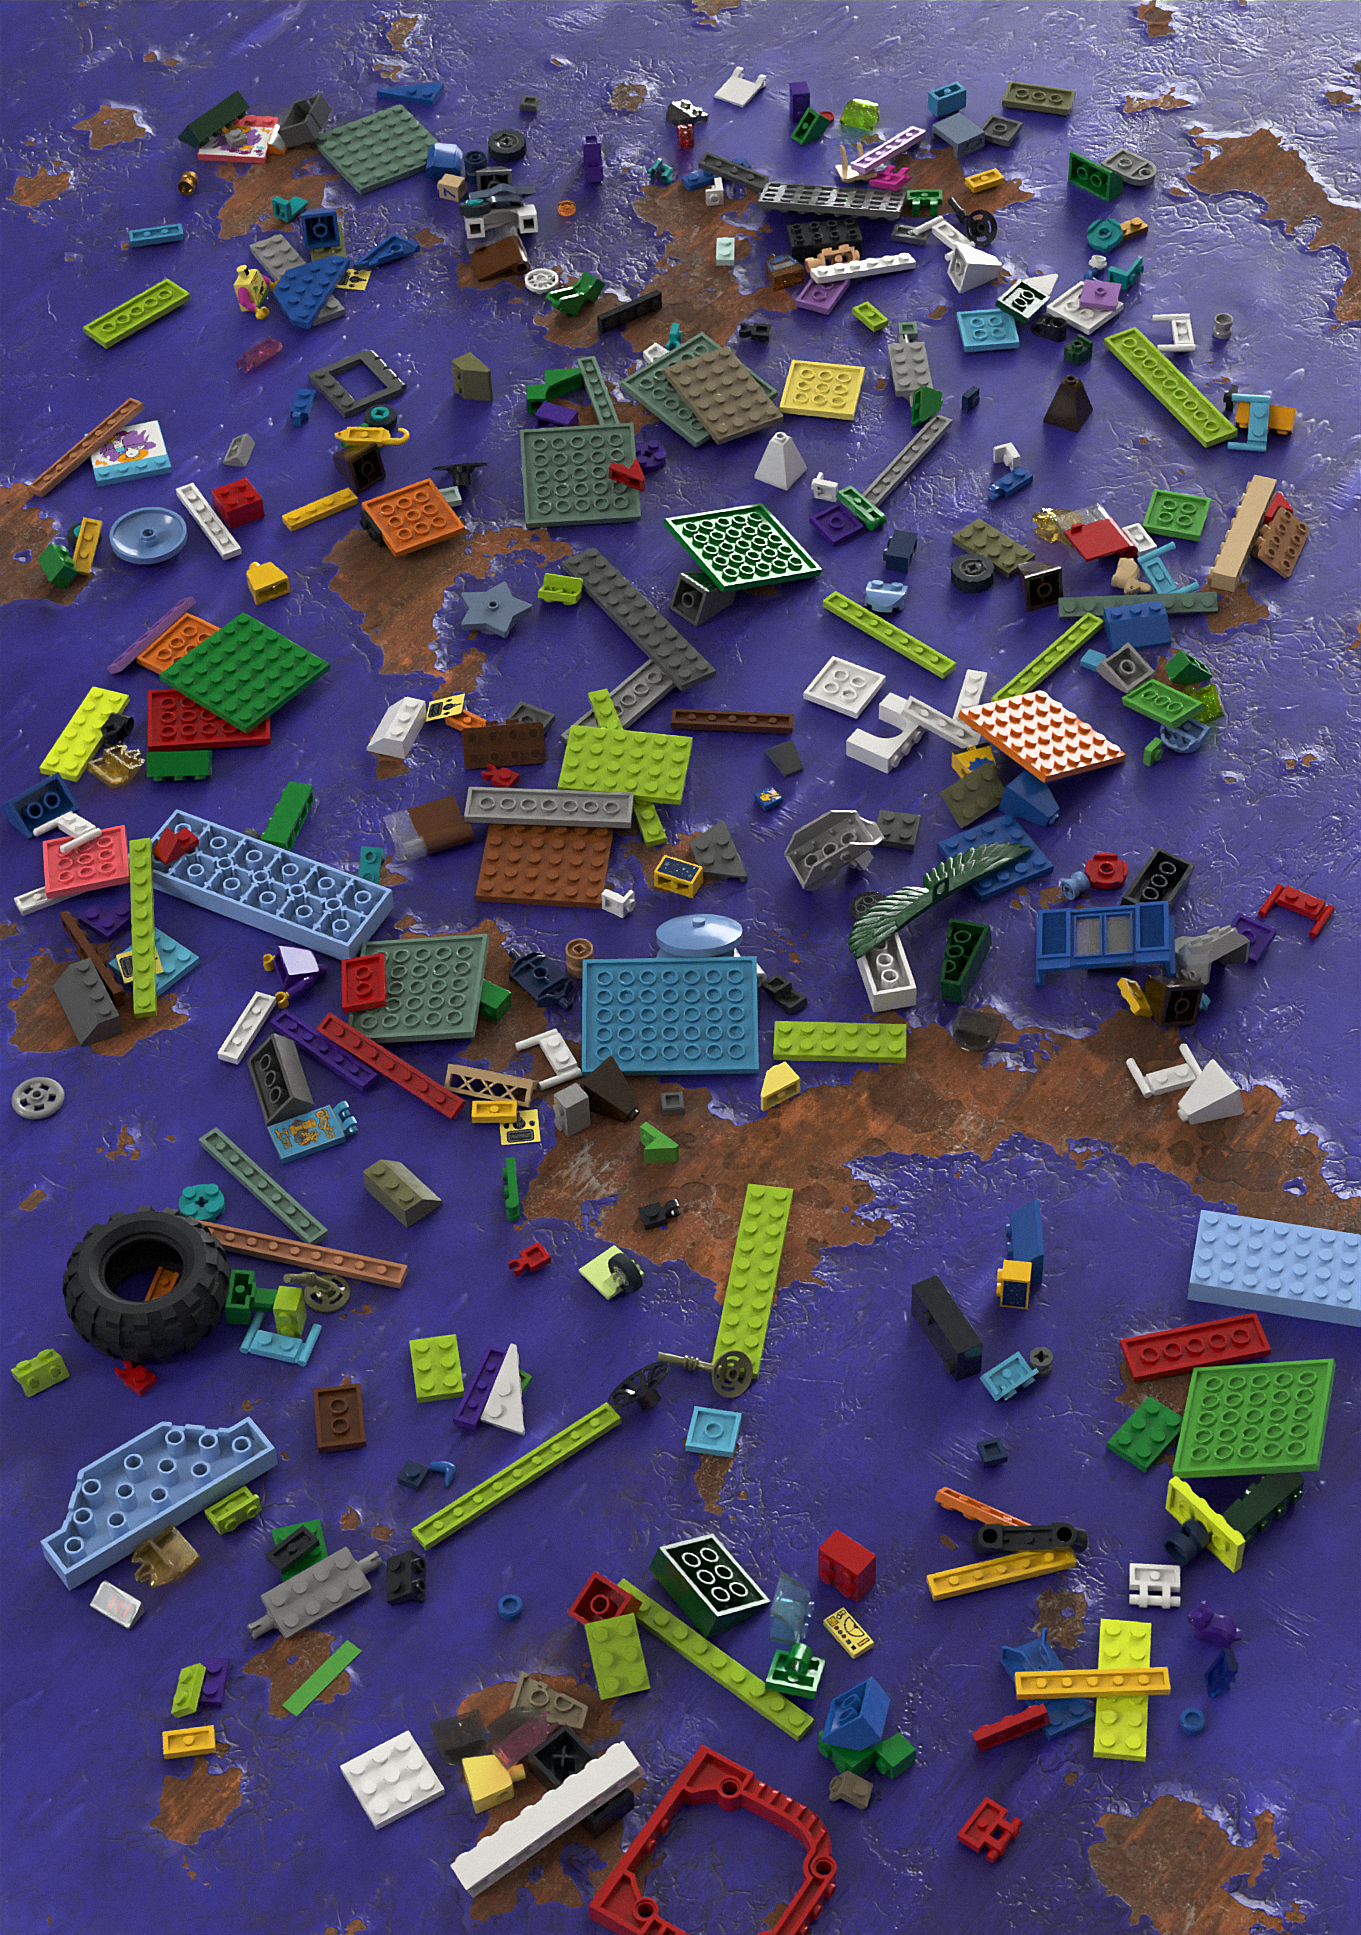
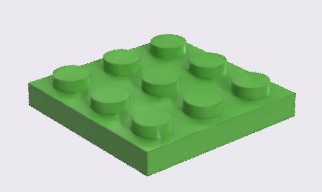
[1142,489,1211,542]

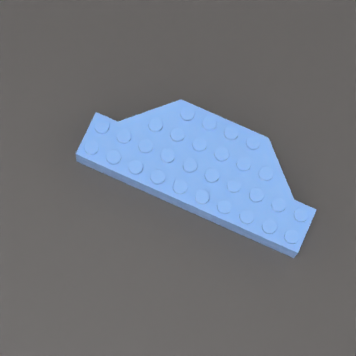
[40,1417,278,1591]

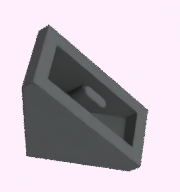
[765,741,803,778]

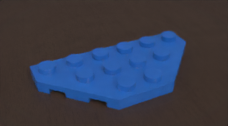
[273,255,351,329]

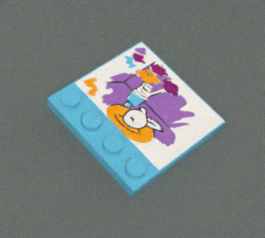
[84,420,172,487]

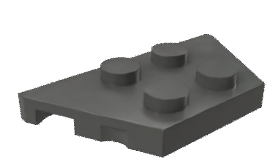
[689,820,747,882]

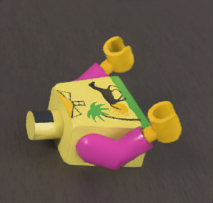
[234,265,280,320]

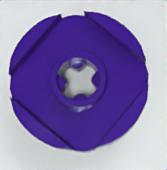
[635,440,667,473]

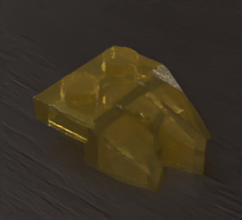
[1032,508,1086,547]
[87,744,145,789]
[131,1524,202,1588]

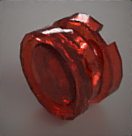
[677,124,694,150]

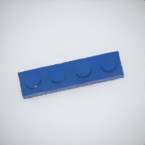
[681,157,751,192]

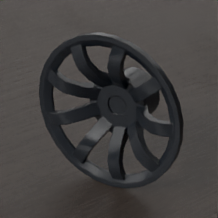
[432,462,489,486]
[608,1361,670,1411]

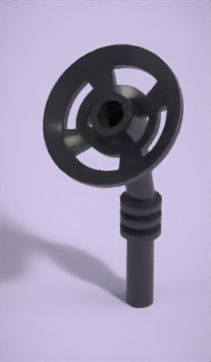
[948,197,997,246]

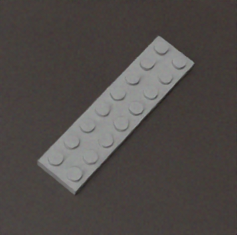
[249,234,345,326]
[561,659,676,744]
[464,787,634,828]

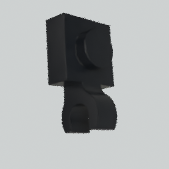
[638,1199,680,1231]

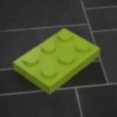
[409,1334,464,1403]
[584,1613,650,1700]

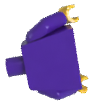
[262,946,328,1009]

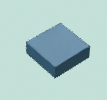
[1080,649,1107,672]

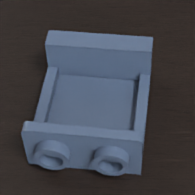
[932,112,985,159]

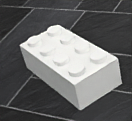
[854,932,916,1013]

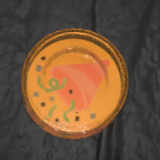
[558,200,575,216]

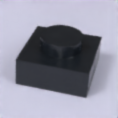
[1223,384,1239,412]

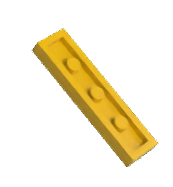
[282,487,358,532]

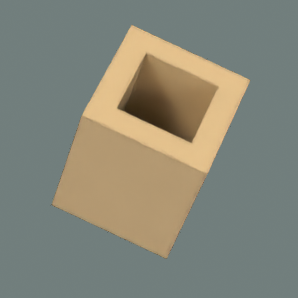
[437,174,466,202]

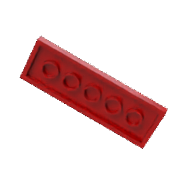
[1120,1312,1271,1383]

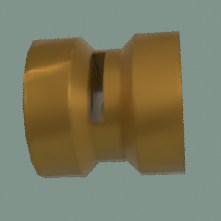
[177,171,199,196]

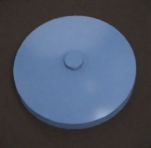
[109,507,188,564]
[656,914,742,957]

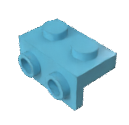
[980,1351,1039,1401]

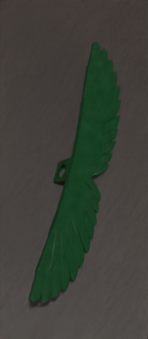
[848,842,1031,959]

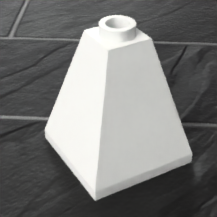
[947,242,1002,294]
[755,432,807,491]
[1177,1059,1245,1125]

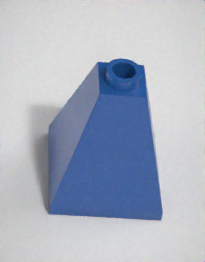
[300,208,340,250]
[998,770,1060,827]

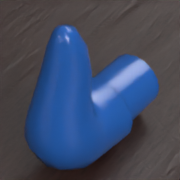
[1084,267,1099,281]
[430,1461,457,1487]

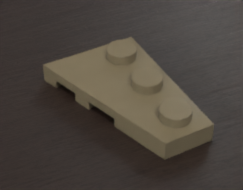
[508,1671,589,1734]

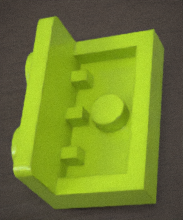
[538,573,583,605]
[11,1349,69,1397]
[204,1486,262,1535]

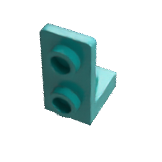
[272,196,308,222]
[1107,256,1144,291]
[358,846,386,885]

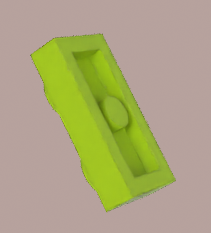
[852,302,889,332]
[171,1663,206,1718]

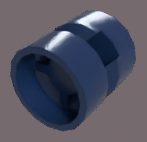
[464,150,487,184]
[1163,1519,1210,1566]

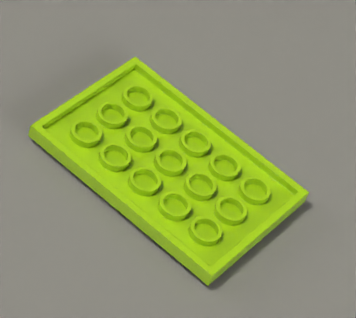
[558,725,693,805]

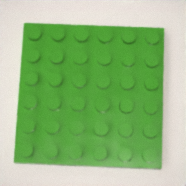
[1172,1359,1336,1479]

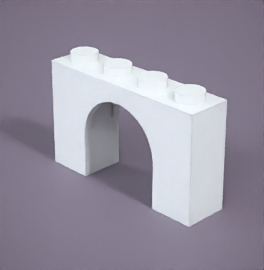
[464,204,538,239]
[846,693,929,774]

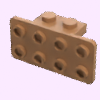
[1251,507,1310,578]

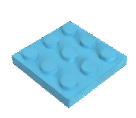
[956,309,1020,352]
[108,927,200,997]

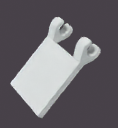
[714,67,767,108]

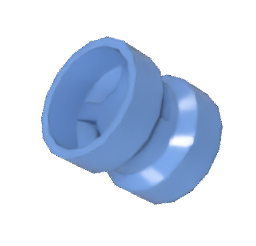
[1060,871,1090,900]

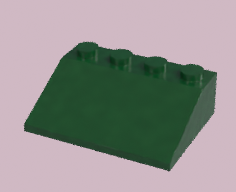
[648,1533,771,1638]

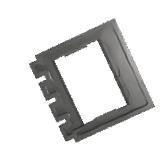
[308,350,407,418]

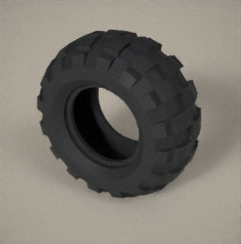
[62,1206,230,1364]

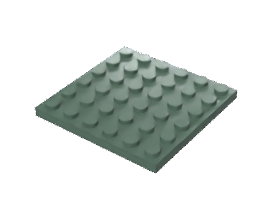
[312,104,439,195]
[620,332,778,448]
[520,423,641,528]
[348,934,489,1043]

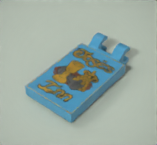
[267,1101,358,1164]

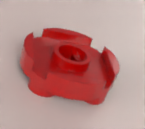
[1085,852,1128,889]

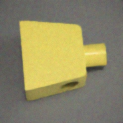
[462,1754,526,1814]

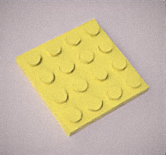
[779,360,865,420]

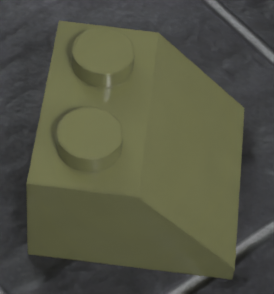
[451,352,493,401]

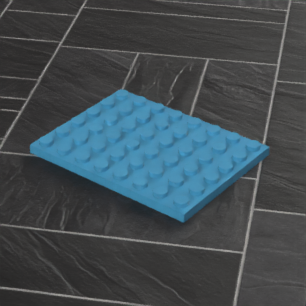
[582,956,759,1076]

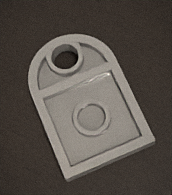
[1100,148,1156,185]

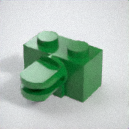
[225,1269,277,1325]

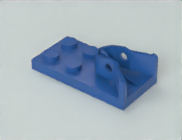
[1000,1627,1095,1741]

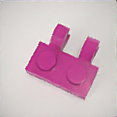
[869,165,912,191]

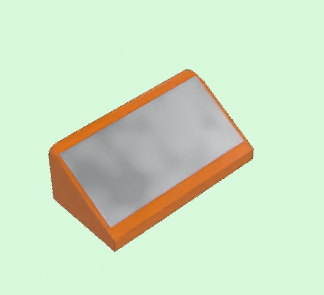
[267,124,287,155]

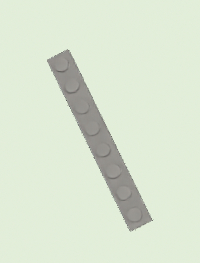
[862,413,952,508]

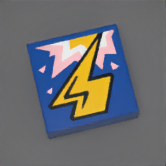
[754,786,783,811]

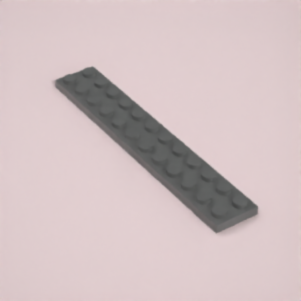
[561,547,716,691]

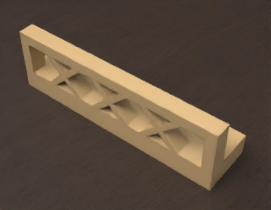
[444,1064,538,1107]

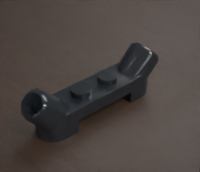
[972,1522,1088,1556]

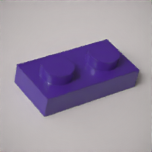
[197,1657,230,1707]

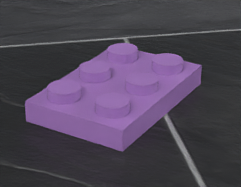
[795,278,850,315]

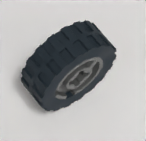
[488,129,526,163]
[951,553,994,594]

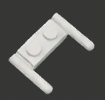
[33,811,102,853]
[1126,1044,1202,1098]

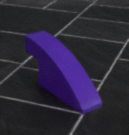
[582,135,604,182]

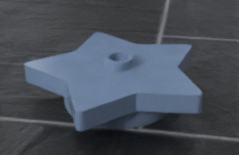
[469,183,536,208]
[461,581,533,638]

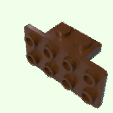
[462,718,546,769]

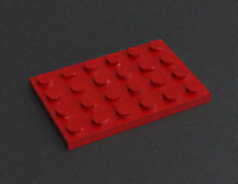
[148,689,271,752]

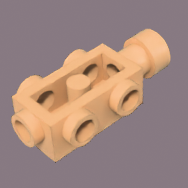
[805,244,860,273]

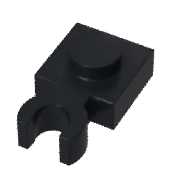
[739,323,772,342]

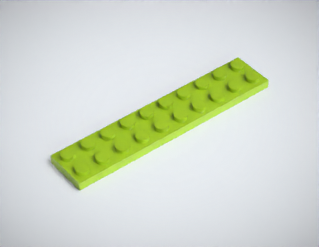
[1104,327,1238,448]
[712,1184,793,1379]

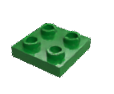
[765,1643,826,1700]

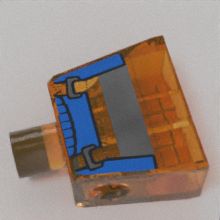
[765,254,805,292]

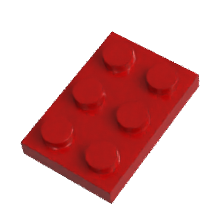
[341,953,387,1014]

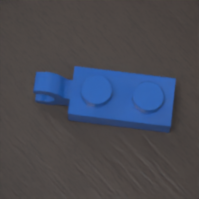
[290,389,317,427]
[988,466,1033,501]

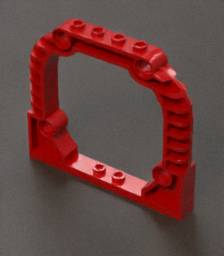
[588,1745,837,1935]

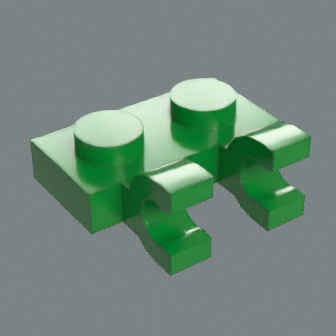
[907,190,942,217]

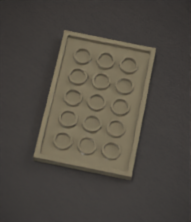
[663,346,784,445]

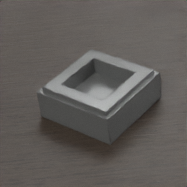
[520,95,541,112]
[660,1091,685,1115]

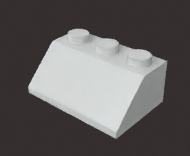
[367,697,427,759]

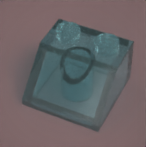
[770,1572,814,1646]

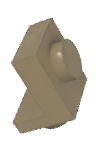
[829,1770,873,1810]

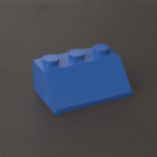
[1103,600,1171,653]
[1,773,79,839]
[1005,1200,1044,1284]
[821,1676,890,1751]

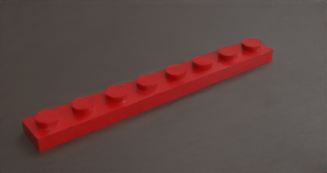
[316,1012,466,1121]

